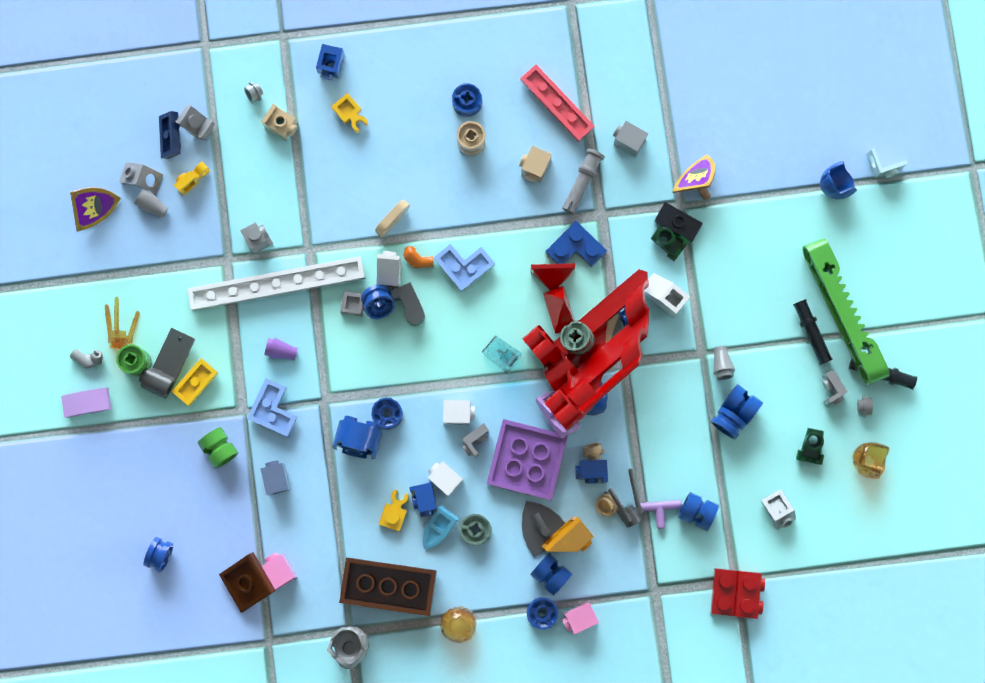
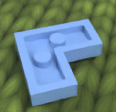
[433,244,495,292]
[247,378,298,437]

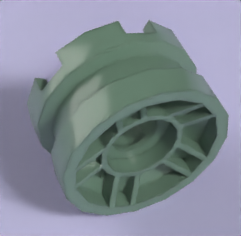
[560,321,595,356]
[460,514,491,546]

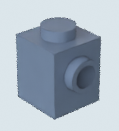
[260,460,291,496]

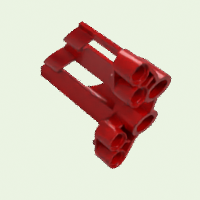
[522,269,650,431]

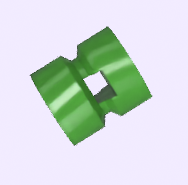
[116,344,152,377]
[197,427,239,469]

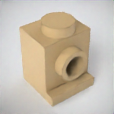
[261,104,298,140]

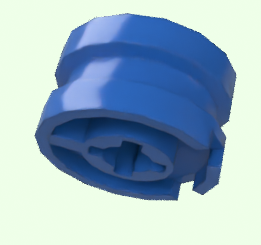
[452,83,482,117]
[361,284,395,319]
[371,397,403,430]
[710,407,746,440]
[143,537,174,572]
[527,597,559,630]

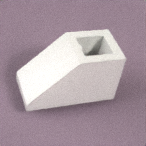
[376,251,402,289]
[644,273,690,318]

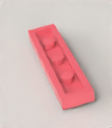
[520,64,595,143]

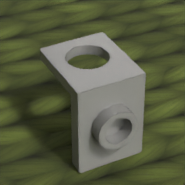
[119,162,163,194]

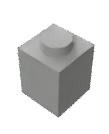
[613,121,649,157]

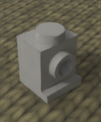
[240,222,273,254]

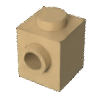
[519,146,552,183]

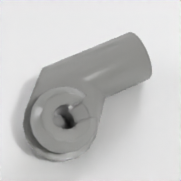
[70,349,103,368]

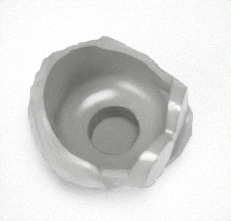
[327,626,369,669]

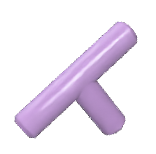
[640,500,682,529]

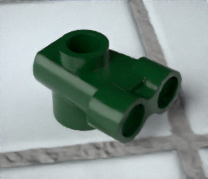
[651,226,689,262]
[796,428,824,465]

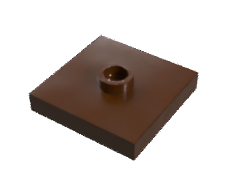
[219,552,276,613]

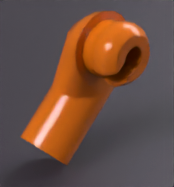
[403,246,434,268]

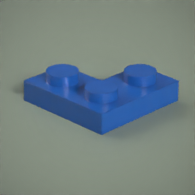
[545,221,607,267]

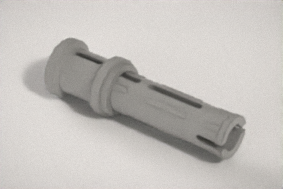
[562,148,605,214]

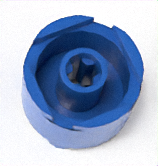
[332,415,382,459]

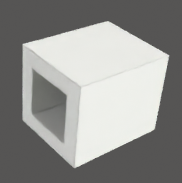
[443,400,475,425]
[428,461,463,497]

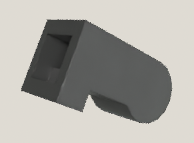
[390,282,425,326]

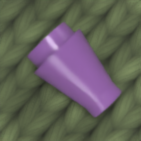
[264,337,298,361]

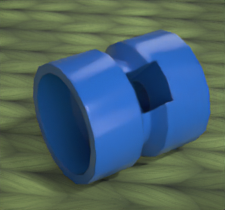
[721,384,763,425]
[678,492,719,531]
[530,553,572,596]

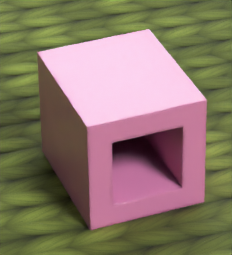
[262,553,297,589]
[562,602,599,635]

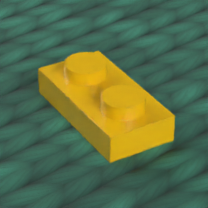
[171,358,219,407]

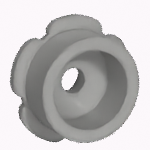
[244,82,263,103]
[857,395,873,417]

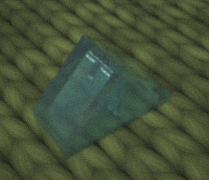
[482,335,522,374]

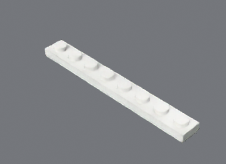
[187,256,365,311]

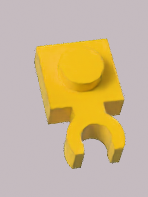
[331,93,369,133]
[174,161,210,196]
[379,490,409,532]

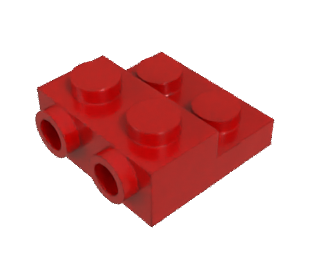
[710,568,765,619]

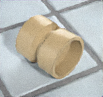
[457,121,485,156]

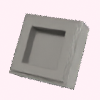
[340,291,364,317]

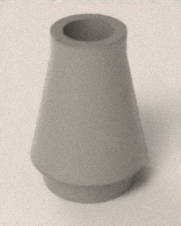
[134,189,169,218]
[713,346,735,380]

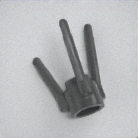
[604,468,644,528]

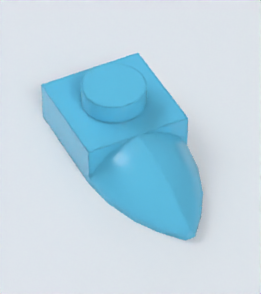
[423,505,459,549]

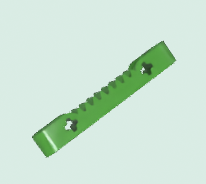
[802,238,889,385]

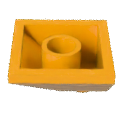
[541,516,594,552]

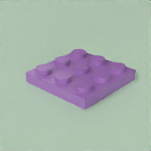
[487,419,568,501]

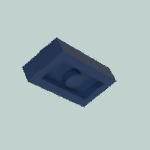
[159,111,181,159]

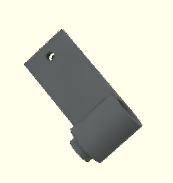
[139,328,195,399]

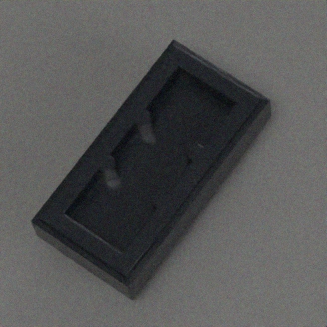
[654,202,703,243]

